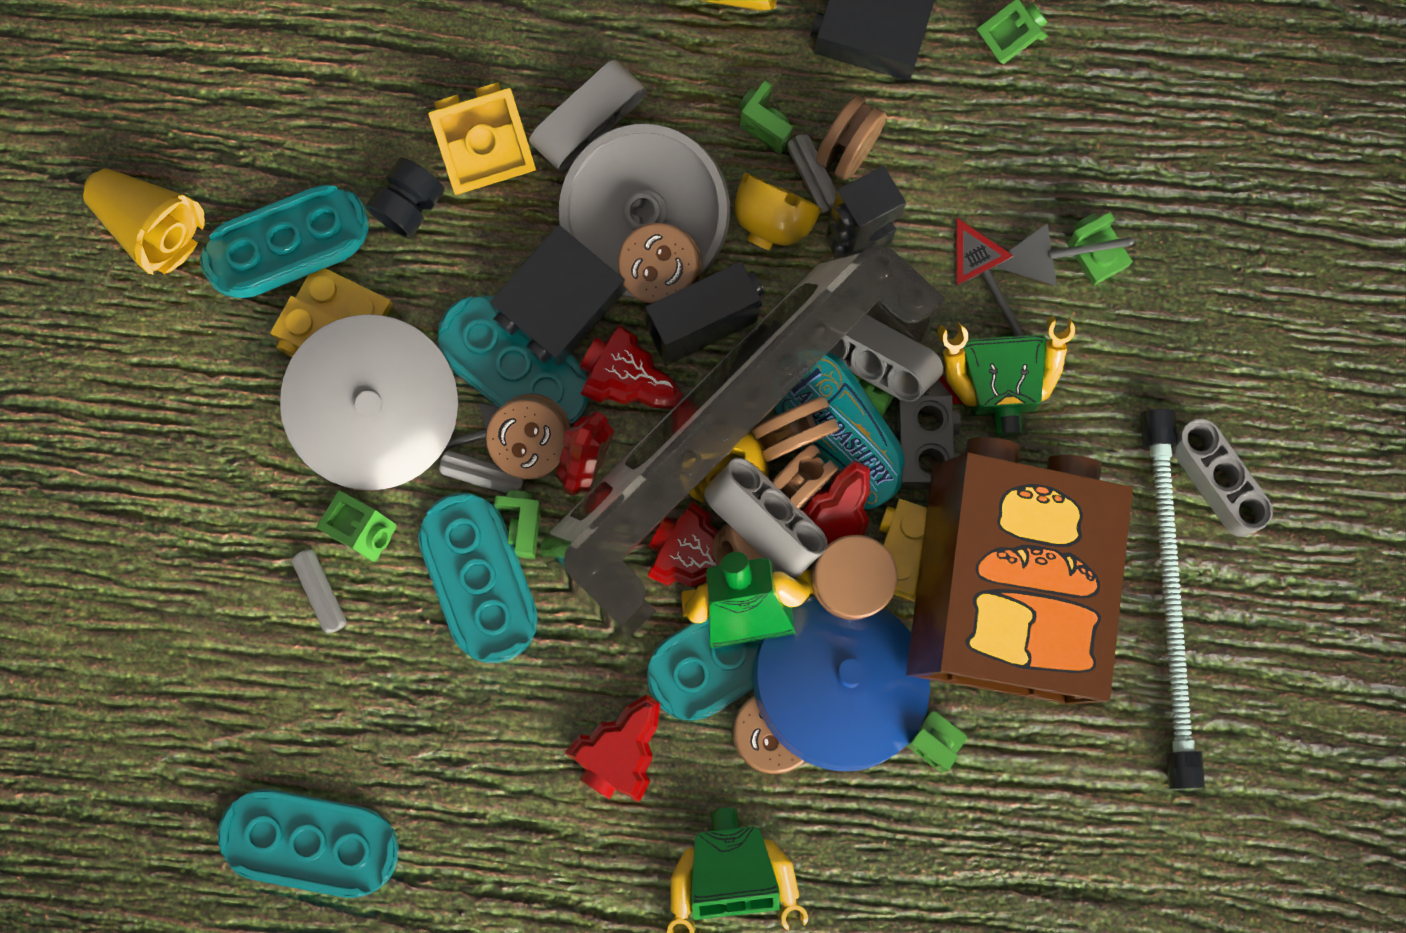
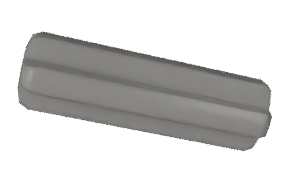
[787,134,837,214]
[439,451,525,493]
[291,549,347,634]

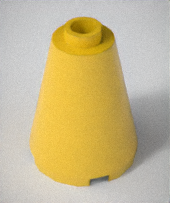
[83,168,205,275]

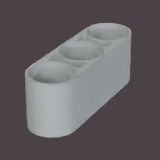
[529,59,647,172]
[814,307,943,402]
[1172,419,1273,537]
[704,458,828,578]

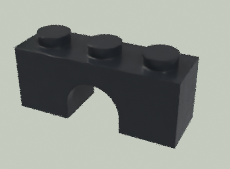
[825,165,906,266]

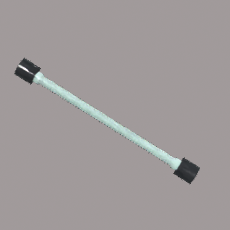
[1140,409,1205,789]

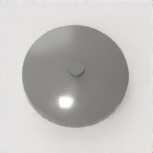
[559,124,730,297]
[280,314,458,490]

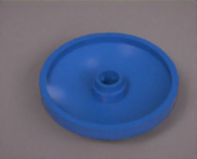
[753,596,930,772]

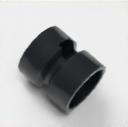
[365,157,445,239]

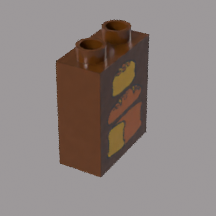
[906,437,1133,705]

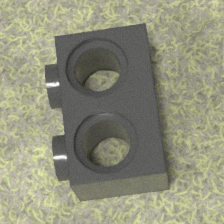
[895,396,961,490]

